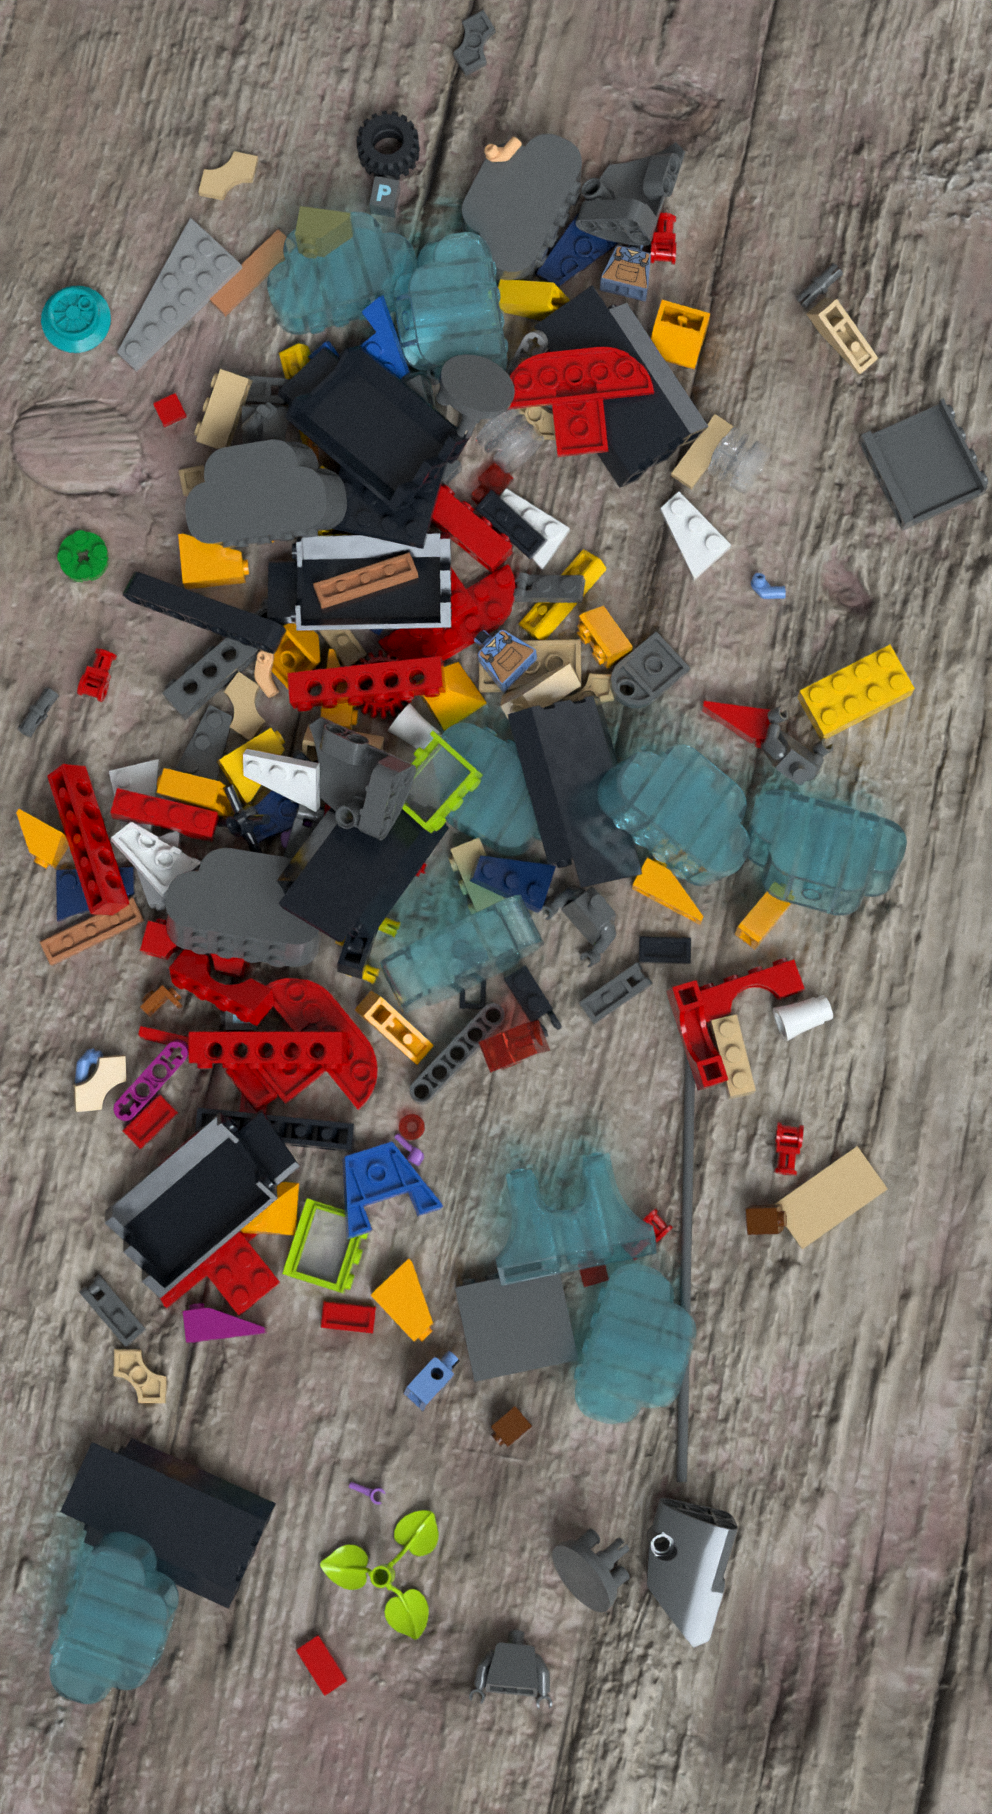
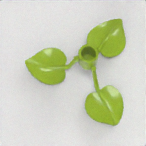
[320,1510,439,1640]

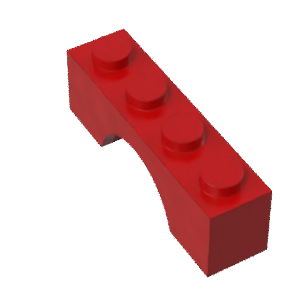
[110,788,219,843]
[140,918,247,979]
[169,949,274,1026]
[699,958,805,1025]
[666,980,729,1091]

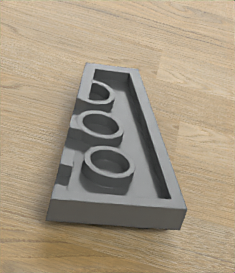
[172,705,233,804]

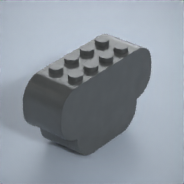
[462,134,582,286]
[185,439,347,548]
[166,848,323,967]

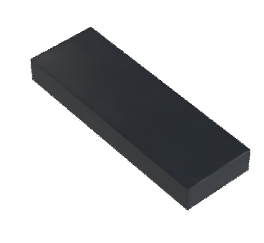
[475,490,548,559]

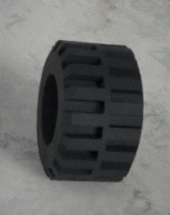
[356,111,420,180]

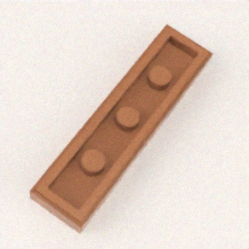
[210,229,296,317]
[313,552,418,609]
[40,897,144,966]

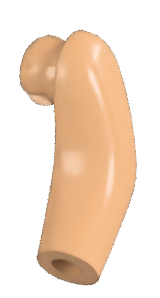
[254,650,279,698]

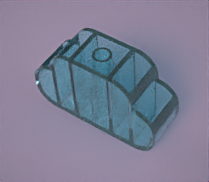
[267,212,420,335]
[393,232,508,384]
[433,723,542,856]
[597,745,750,886]
[744,789,907,916]
[379,895,544,1013]
[574,1264,697,1425]
[49,1532,179,1704]

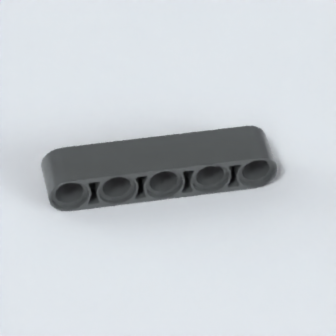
[410,1003,505,1105]

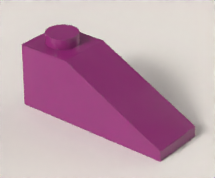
[183,1303,267,1343]

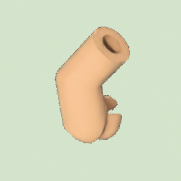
[484,137,522,162]

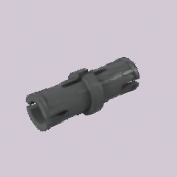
[796,263,843,309]
[17,687,59,738]

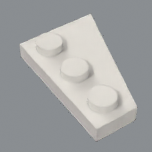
[501,489,570,572]
[660,492,731,581]
[243,749,320,812]
[109,759,160,833]
[111,822,201,897]

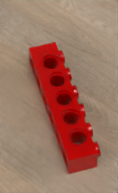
[287,656,446,712]
[47,764,130,915]
[189,1032,348,1069]

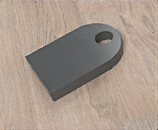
[610,632,691,708]

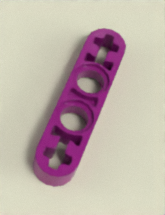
[113,1039,189,1121]

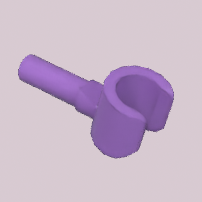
[394,1133,424,1166]
[349,1481,386,1505]

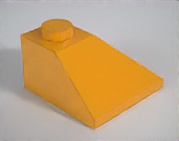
[272,623,320,690]
[415,662,487,732]
[16,809,69,869]
[241,1182,299,1236]

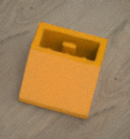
[651,300,710,370]
[577,605,633,669]

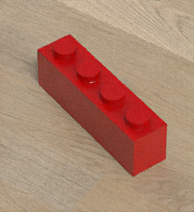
[431,484,513,574]

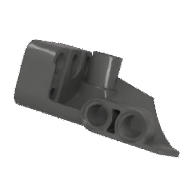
[576,142,685,246]
[309,717,416,840]
[646,1498,738,1648]

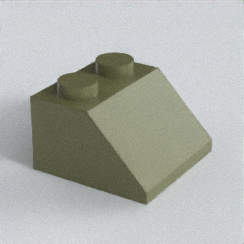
[295,206,354,258]

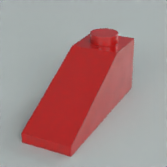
[702,701,771,749]

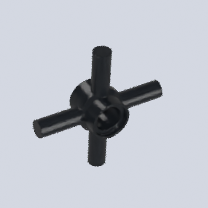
[217,784,271,854]

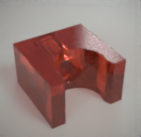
[478,1020,551,1073]

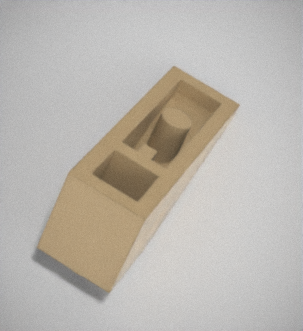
[807,298,878,374]
[501,662,582,720]

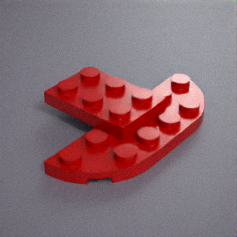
[507,347,654,457]
[378,564,516,661]
[258,978,378,1111]
[160,1230,281,1316]

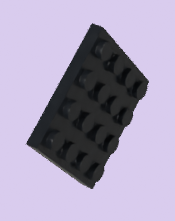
[332,462,448,549]

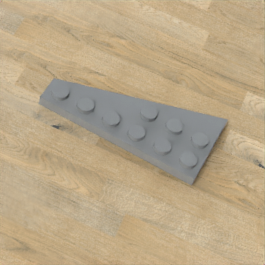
[117,217,243,372]

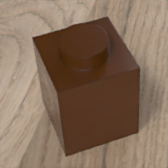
[746,1204,787,1235]
[490,1406,532,1447]

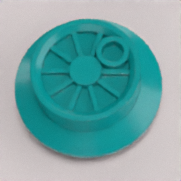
[41,285,111,353]

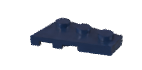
[536,213,618,288]
[242,790,324,843]
[469,856,556,913]
[56,867,135,922]

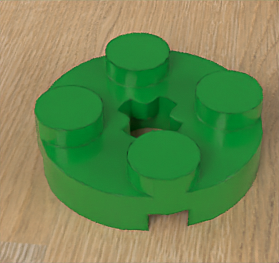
[57,530,109,582]

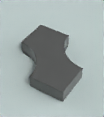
[453,10,496,77]

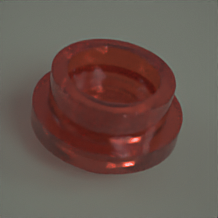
[399,1114,425,1140]

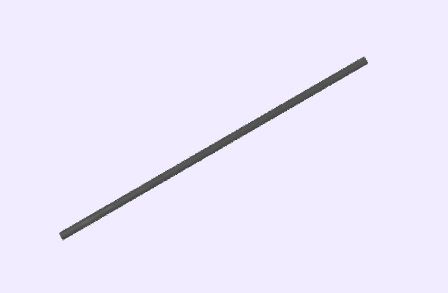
[677,1052,695,1482]

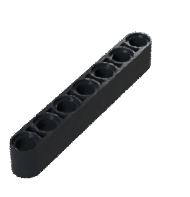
[122,571,286,654]

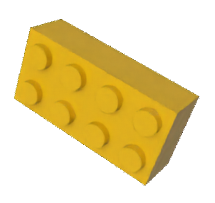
[797,644,915,740]

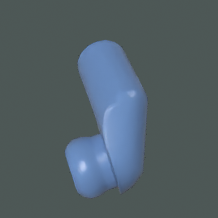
[751,573,786,599]
[75,1048,103,1083]

